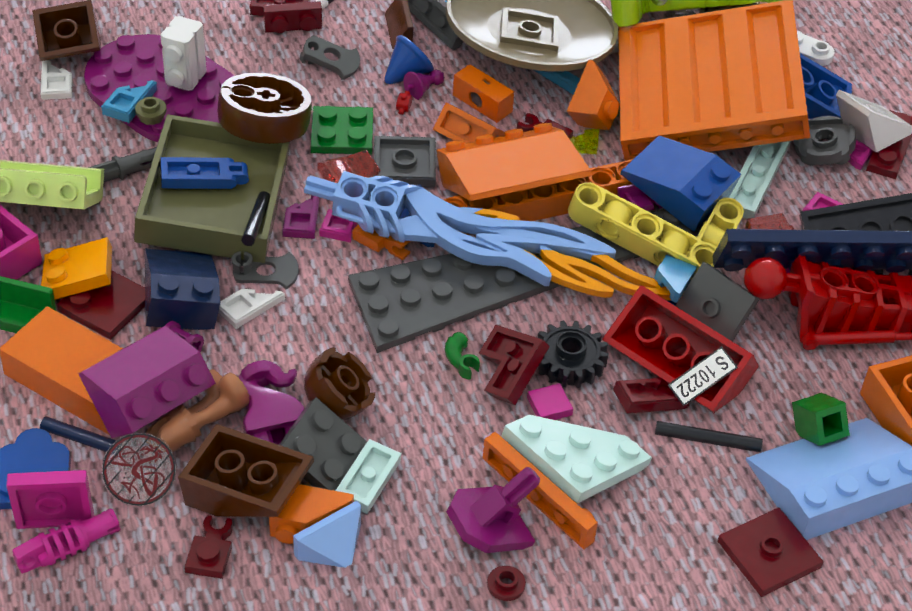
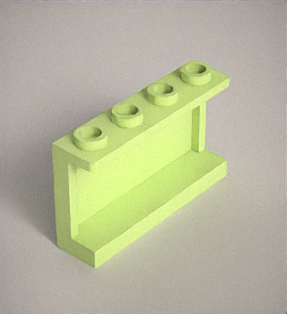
[0,160,104,209]

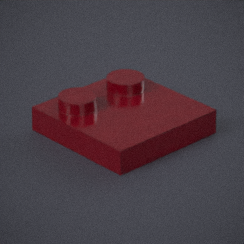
[57,270,145,340]

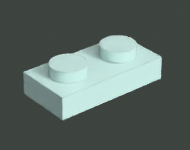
[335,439,402,514]

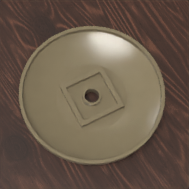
[446,0,618,72]

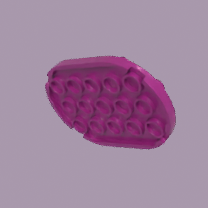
[84,34,234,143]

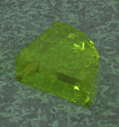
[570,129,599,155]

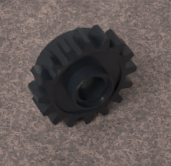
[538,320,609,388]

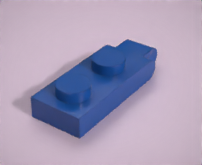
[160,157,249,189]

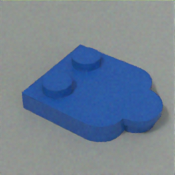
[0,428,71,510]

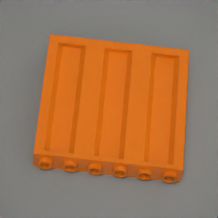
[618,0,810,161]

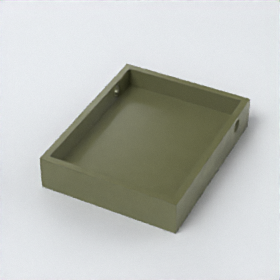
[134,114,290,263]

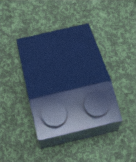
[145,248,220,330]

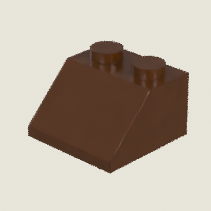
[32,0,101,61]

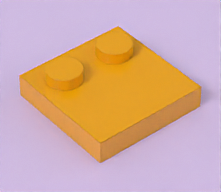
[41,237,112,300]

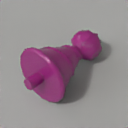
[403,69,445,100]

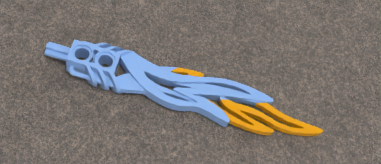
[304,171,683,300]

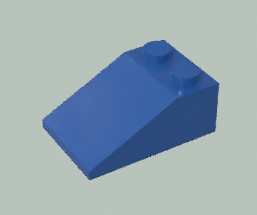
[800,53,852,119]
[620,135,742,232]

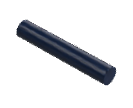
[40,416,123,455]

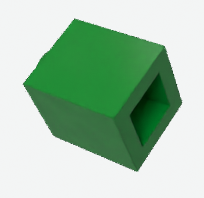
[792,393,850,446]

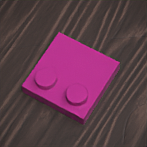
[6,470,94,529]

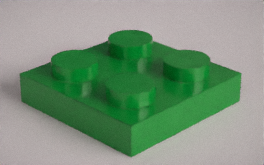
[310,106,373,155]

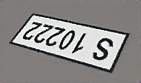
[668,346,738,406]

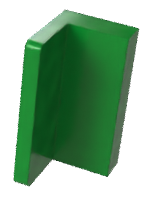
[0,276,56,333]

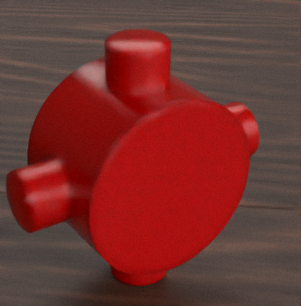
[396,91,412,115]

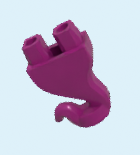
[238,360,305,444]

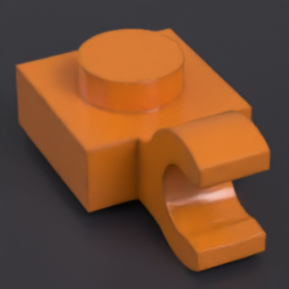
[352,225,410,260]

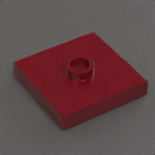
[717,507,824,597]

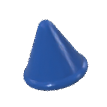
[384,35,434,84]

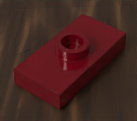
[613,378,691,414]

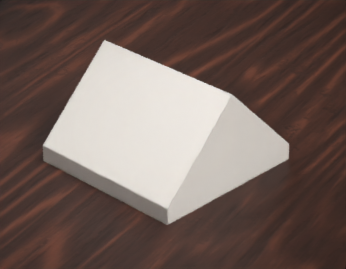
[836,90,912,152]

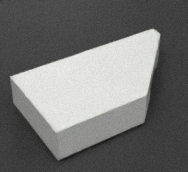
[218,289,285,329]

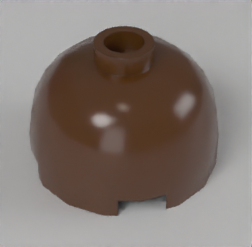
[304,347,375,420]

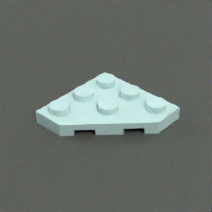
[501,415,652,504]

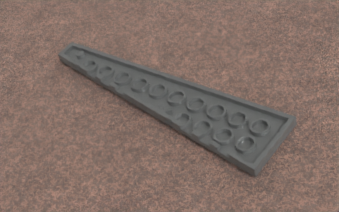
[348,209,709,353]

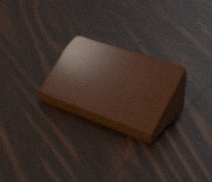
[385,0,414,49]

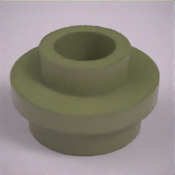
[135,97,167,125]

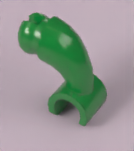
[444,332,480,380]

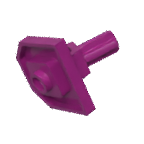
[446,467,540,553]

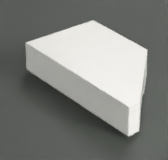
[41,60,73,100]

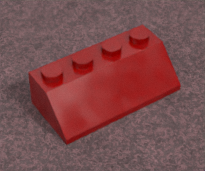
[602,285,759,413]

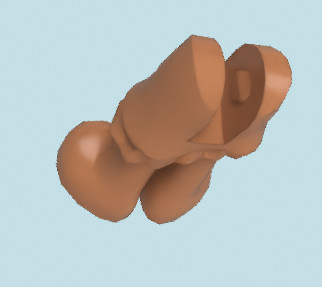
[145,369,249,453]

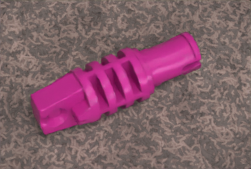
[12,508,121,574]

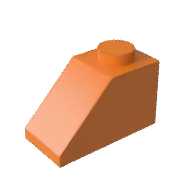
[567,60,620,130]
[269,484,354,544]

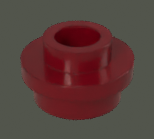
[487,566,526,601]

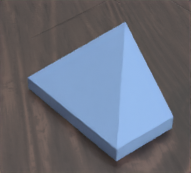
[293,501,361,568]

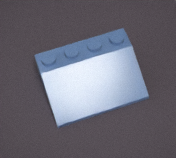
[746,418,912,540]

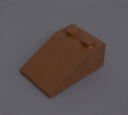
[178,424,314,517]

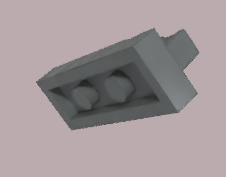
[408,0,463,50]

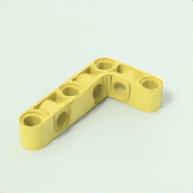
[568,182,744,279]

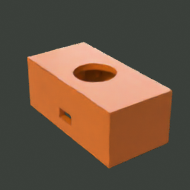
[453,64,515,123]

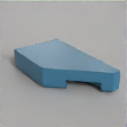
[101,80,157,123]
[654,255,697,303]

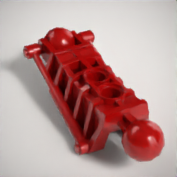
[744,255,912,350]

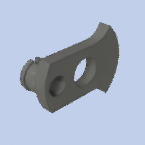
[300,35,360,80]
[231,251,299,290]

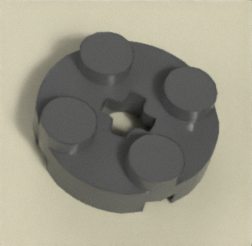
[794,116,856,166]

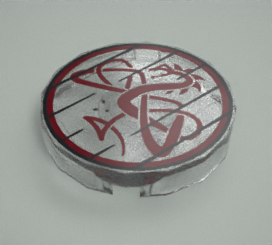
[101,432,177,507]

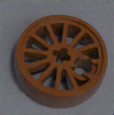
[217,73,312,144]

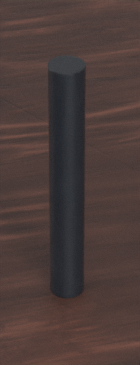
[241,191,270,246]
[655,421,763,452]

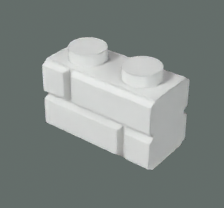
[161,16,207,91]

